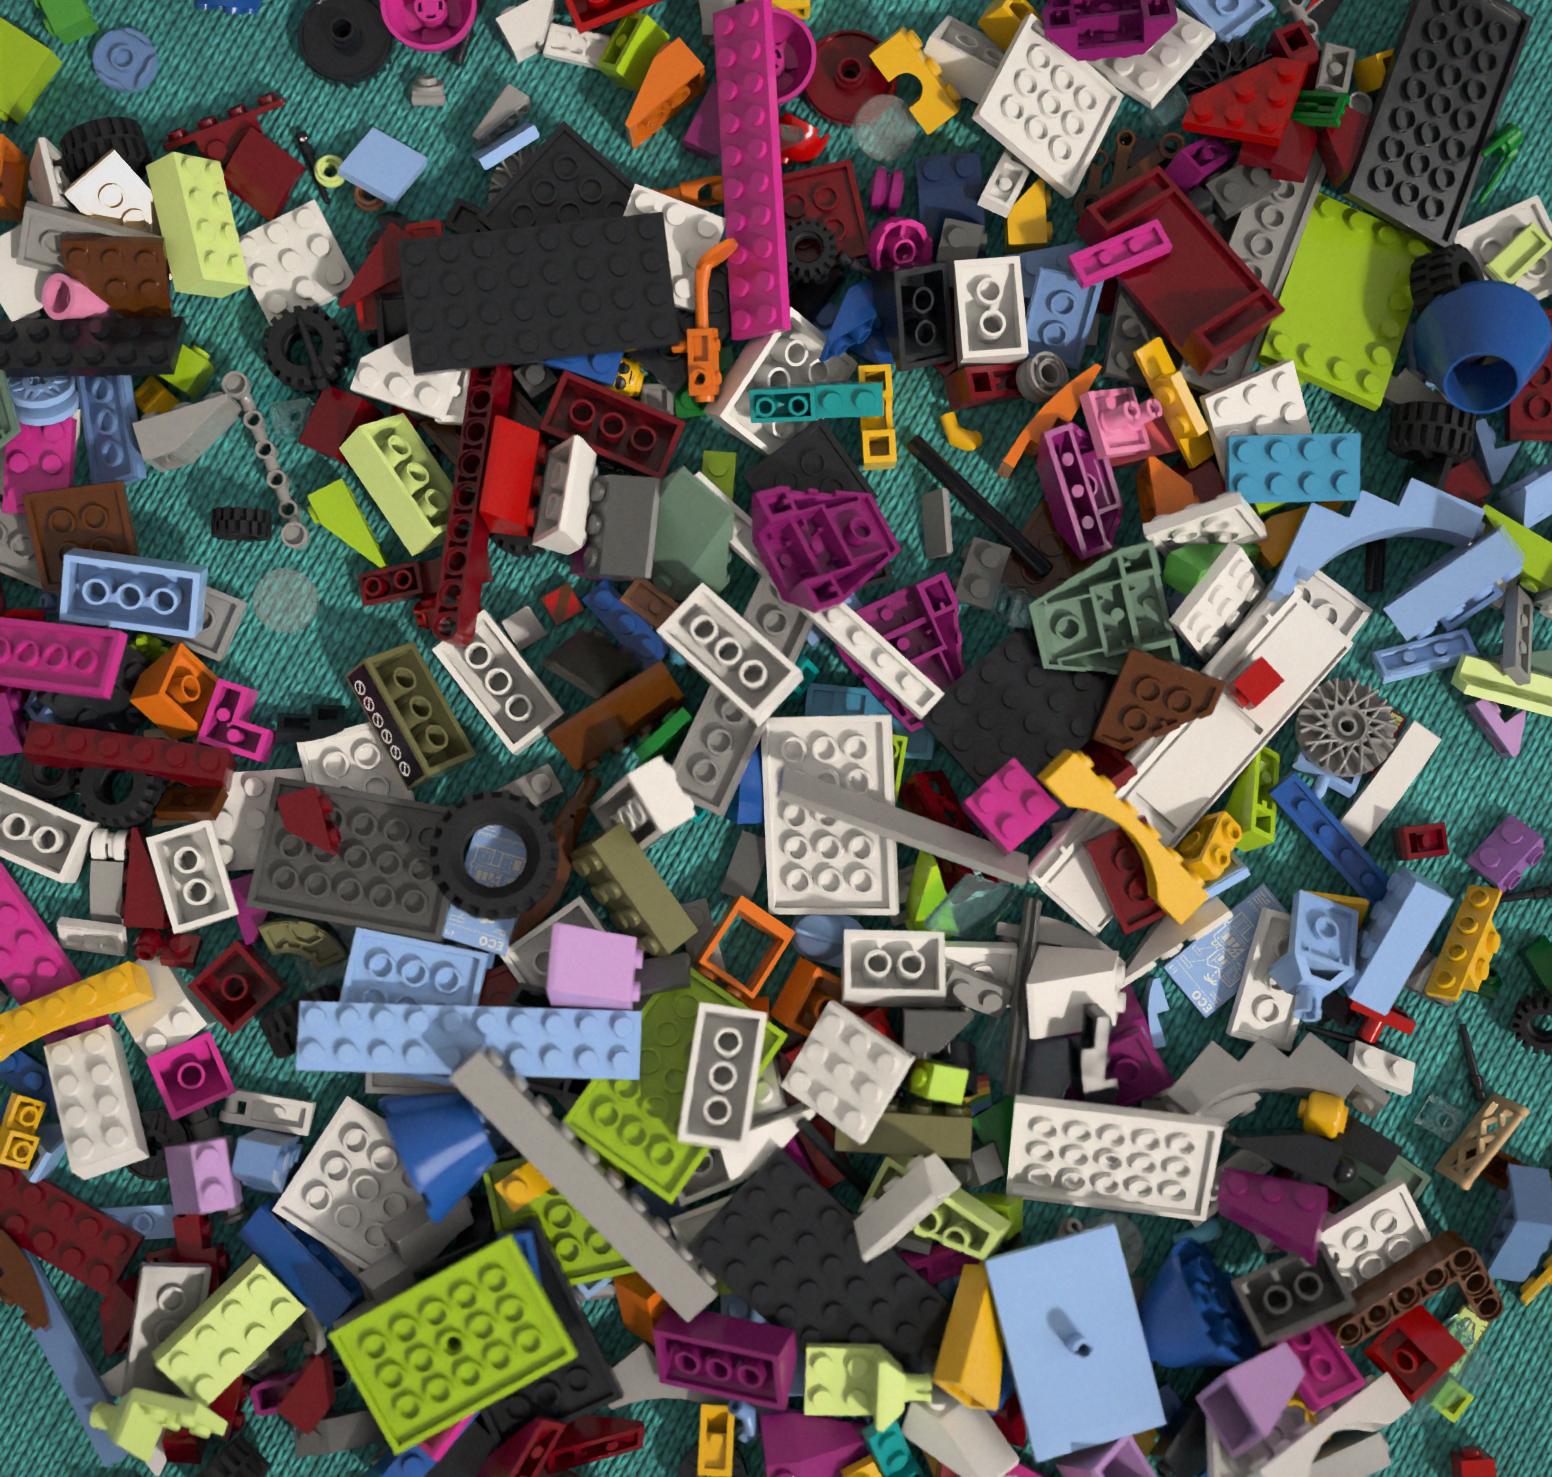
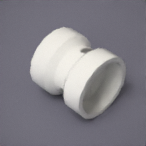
[90,828,131,862]

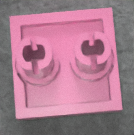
[1079,387,1163,459]

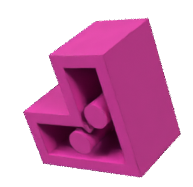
[196,678,276,763]

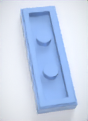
[1371,628,1479,684]

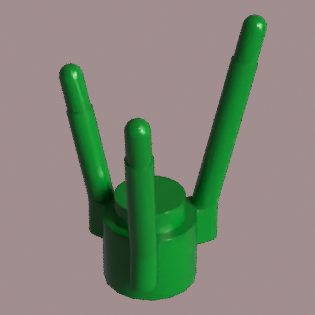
[1477,123,1524,204]

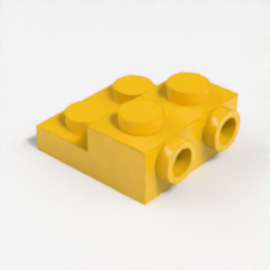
[1174,811,1242,881]

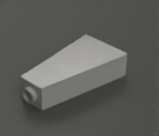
[1309,1430,1392,1477]

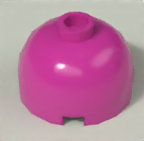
[867,217,933,269]

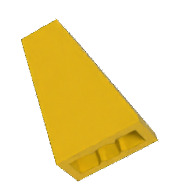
[932,1261,1004,1411]

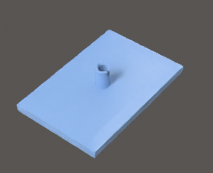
[983,1223,1166,1463]

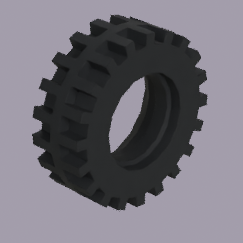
[429,789,559,921]

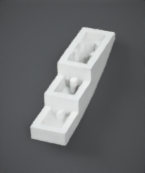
[1338,720,1441,847]

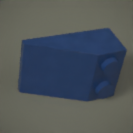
[912,152,986,261]

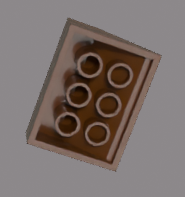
[547,660,687,773]

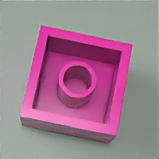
[960,758,1060,857]

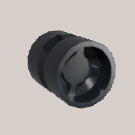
[933,1041,977,1098]

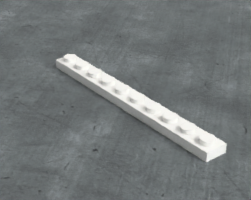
[695,471,945,720]

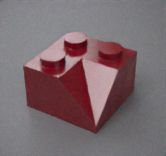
[187,939,290,1035]

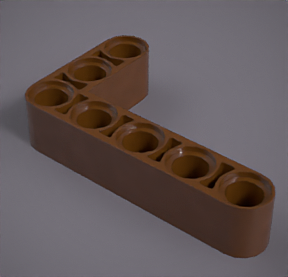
[1323,1230,1504,1348]

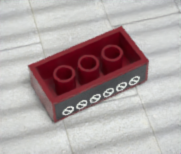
[538,370,686,479]

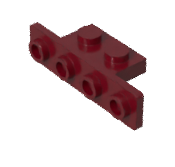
[162,92,286,166]

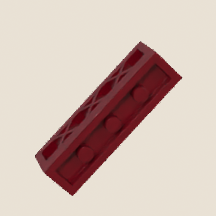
[898,770,999,904]

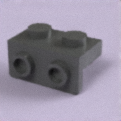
[1204,160,1281,221]
[936,217,988,288]
[951,537,1012,612]

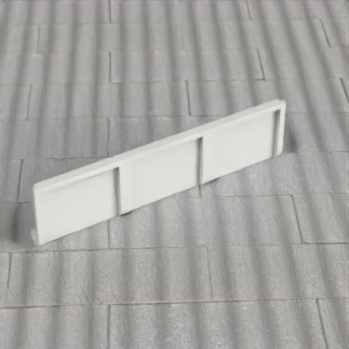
[1028,586,1354,937]

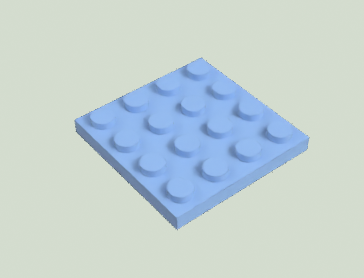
[339,927,490,1087]

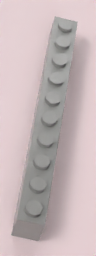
[449,1043,718,1323]

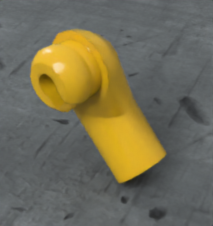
[939,412,983,451]

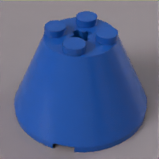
[1136,1237,1259,1368]

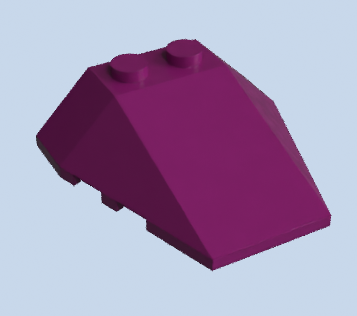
[1042,0,1178,61]
[752,486,901,614]
[832,571,966,733]
[759,1409,872,1477]

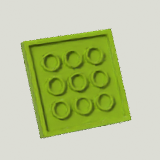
[483,1142,637,1286]

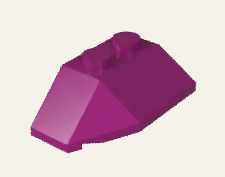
[1036,422,1124,560]

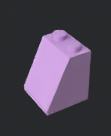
[547,923,643,1011]
[164,1134,243,1214]
[1195,1342,1305,1460]
[1055,1435,1157,1477]

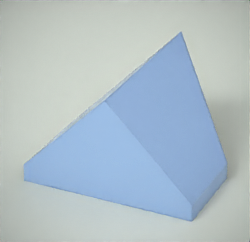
[19,1121,66,1183]

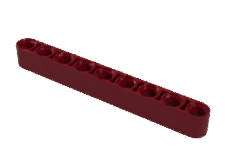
[432,366,513,647]

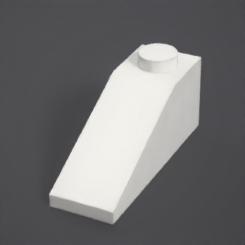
[718,1102,815,1181]

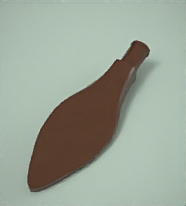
[509,773,602,946]

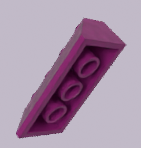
[653,1304,797,1411]

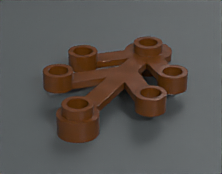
[1074,129,1185,219]

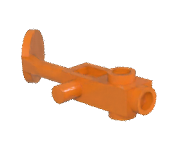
[671,238,738,402]

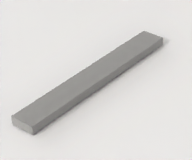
[776,767,1028,887]

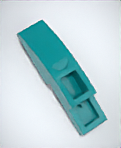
[749,380,884,423]
[861,1419,925,1477]

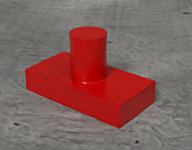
[1345,995,1417,1043]
[798,1115,850,1188]

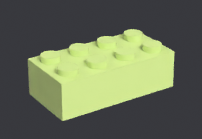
[146,152,249,298]
[339,413,453,556]
[152,1253,306,1407]

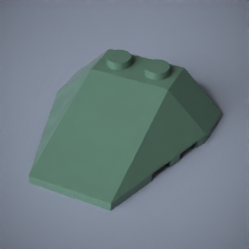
[649,466,735,600]
[1028,540,1181,674]

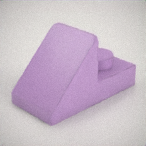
[1465,698,1526,759]

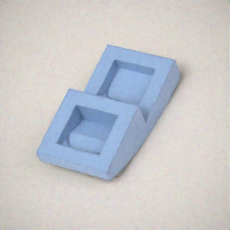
[1143,976,1169,1049]

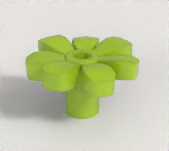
[128,632,168,662]

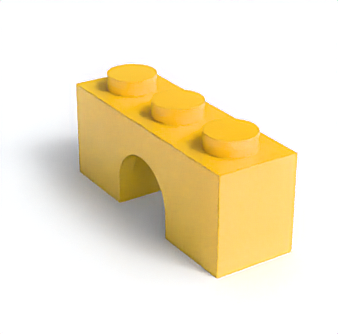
[869,25,962,135]
[857,364,897,470]

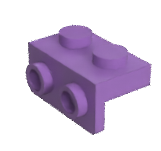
[1466,814,1545,894]

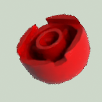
[778,108,830,167]

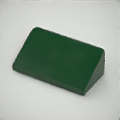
[1516,935,1552,997]

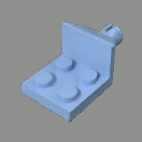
[1267,889,1359,1022]

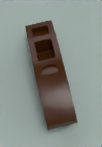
[0,1229,52,1332]

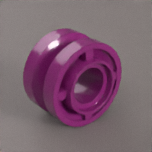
[868,166,905,216]

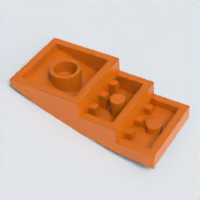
[996,363,1102,480]

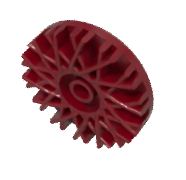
[802,29,898,129]

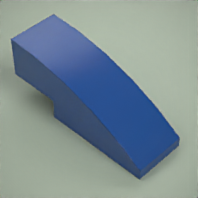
[724,738,764,824]

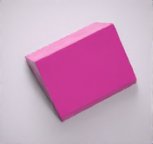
[146,1031,236,1121]

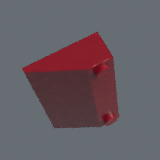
[1075,165,1285,376]

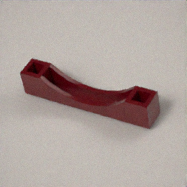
[22,721,236,792]

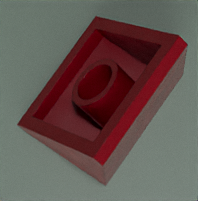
[297,386,384,471]

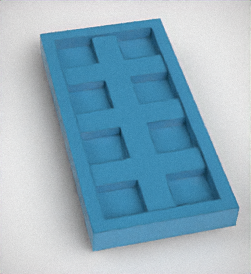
[1225,433,1361,503]
[805,683,934,761]

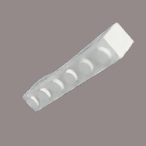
[1245,1372,1412,1477]

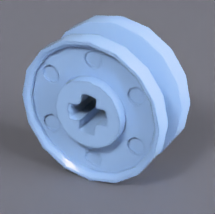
[7,376,79,426]

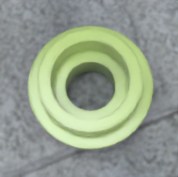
[314,155,345,188]

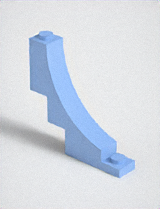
[1266,478,1486,603]

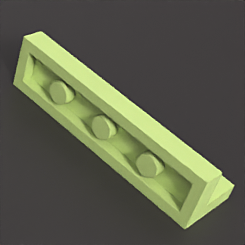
[1450,653,1552,717]

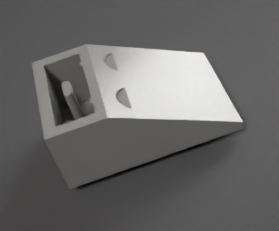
[132,392,244,473]

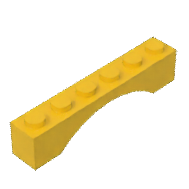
[1037,749,1209,925]
[0,961,155,1062]

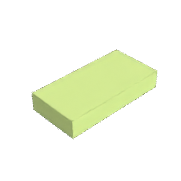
[1482,222,1552,284]

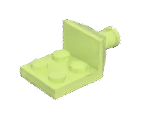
[803,1343,932,1431]
[90,1388,228,1462]

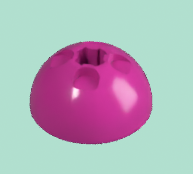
[380,0,477,53]
[772,7,817,105]

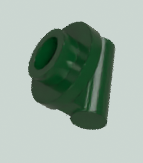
[1463,966,1502,1001]

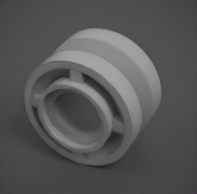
[1016,351,1068,403]

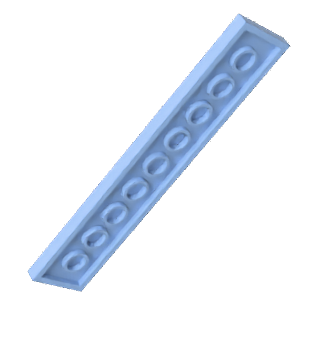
[296,1001,642,1080]

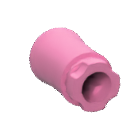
[42,273,115,320]

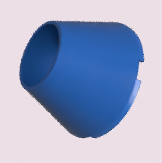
[1413,280,1552,414]
[378,1091,498,1224]

